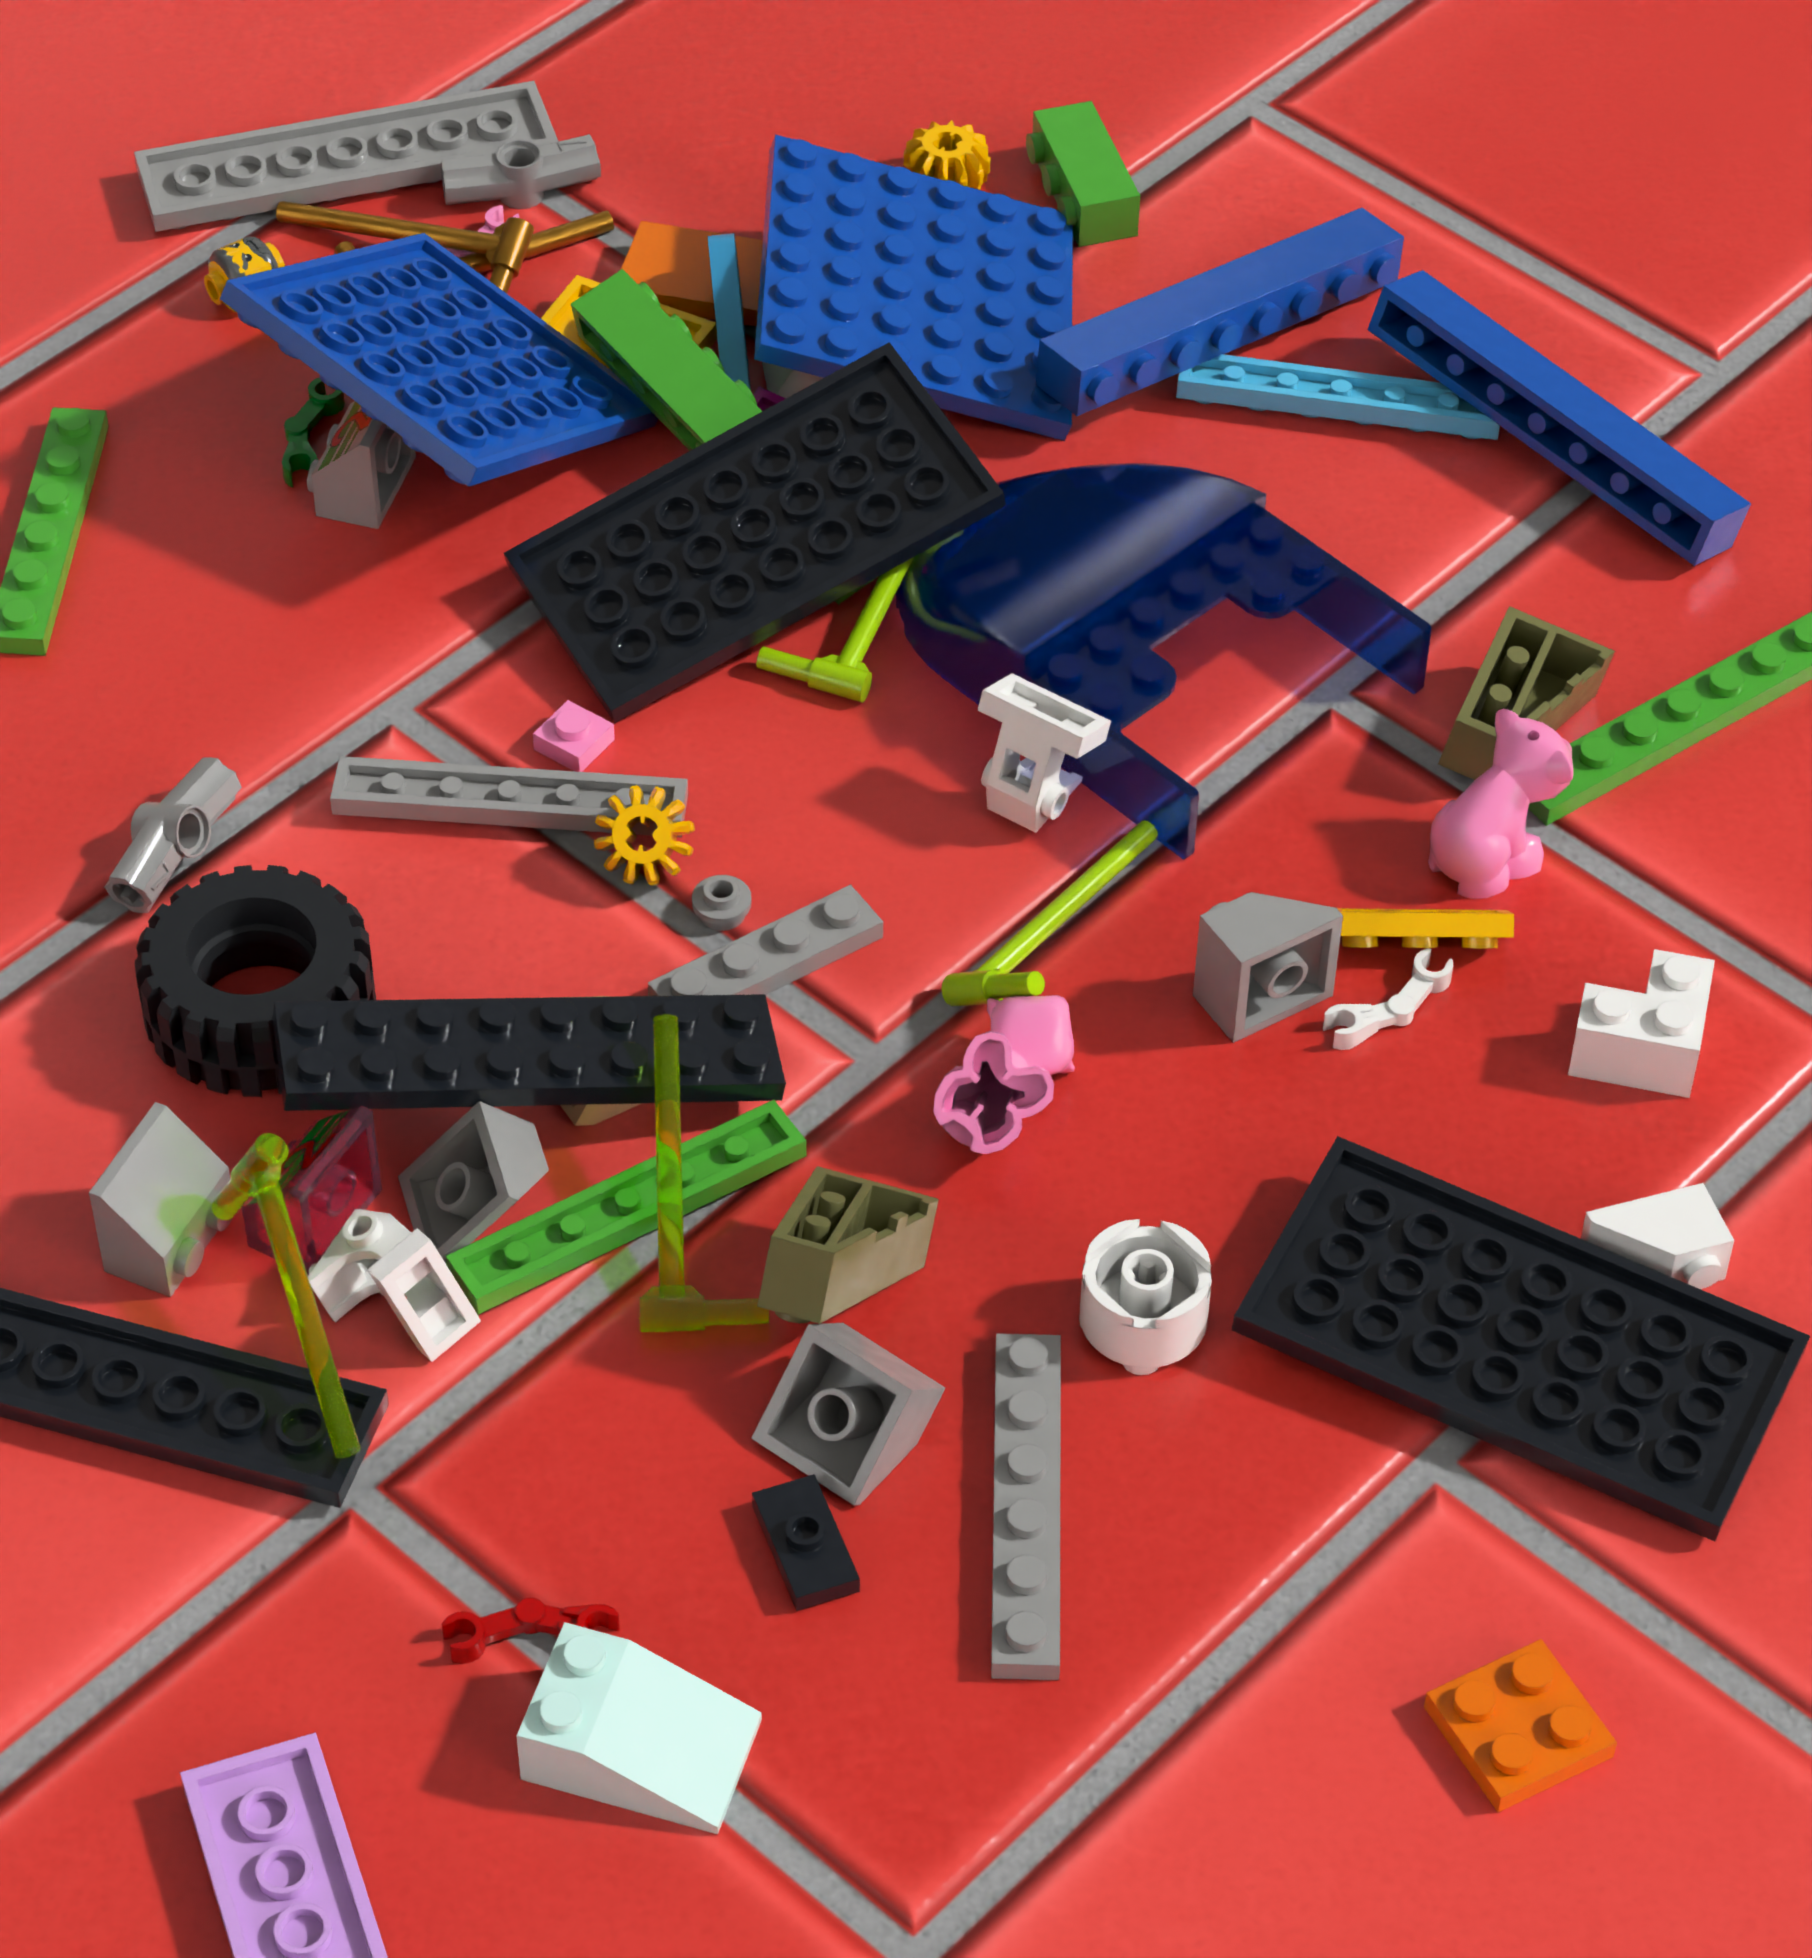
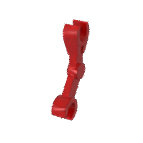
[441,1598,620,1664]

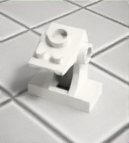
[977,673,1111,833]
[306,1209,481,1362]

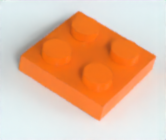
[1424,1639,1617,1813]

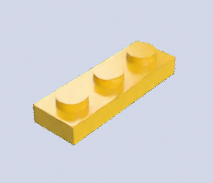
[1337,908,1514,949]

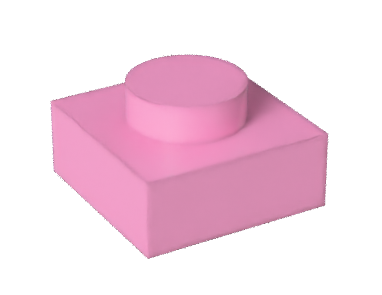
[533,700,615,772]

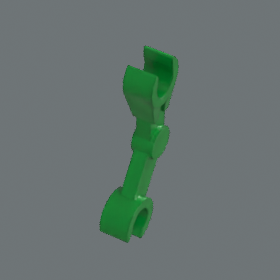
[282,377,345,487]

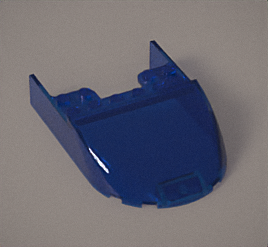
[895,463,1432,860]

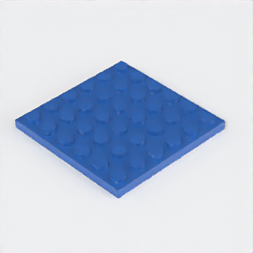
[754,134,1073,441]
[220,233,658,487]

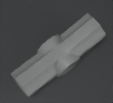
[440,134,601,209]
[104,757,242,913]

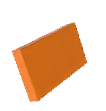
[621,221,763,326]

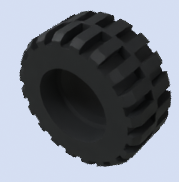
[135,865,376,1097]

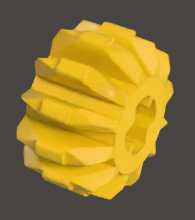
[903,120,991,190]
[594,785,695,886]

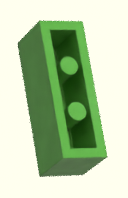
[1026,101,1140,247]

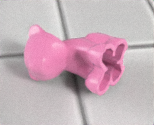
[1428,708,1573,899]
[933,995,1075,1154]

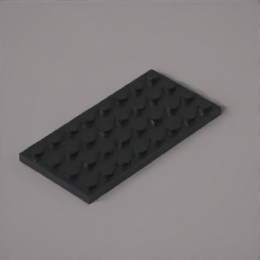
[504,342,1006,723]
[1232,1136,1810,1542]

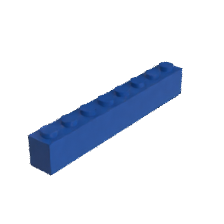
[1036,208,1404,416]
[1367,270,1751,566]

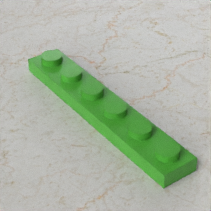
[0,407,109,656]
[446,1099,807,1315]

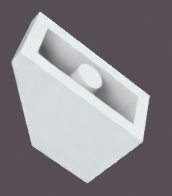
[1581,1183,1734,1289]

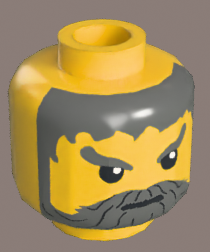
[204,236,285,313]

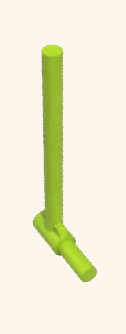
[756,557,914,703]
[941,820,1158,1007]

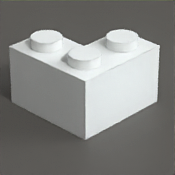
[1568,949,1715,1098]

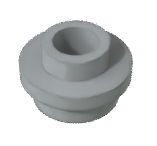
[692,875,752,931]

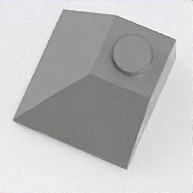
[398,1101,549,1263]

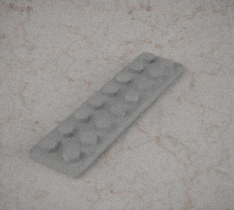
[134,81,559,232]

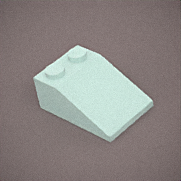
[516,1622,762,1835]

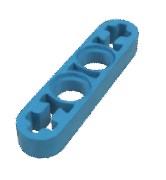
[708,233,751,390]

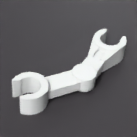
[1323,948,1453,1050]

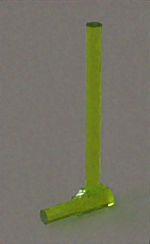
[640,1014,769,1332]
[211,1133,361,1458]

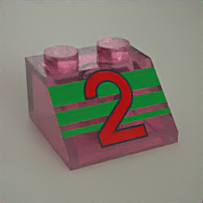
[242,1106,382,1275]

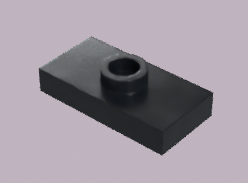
[752,1474,860,1611]

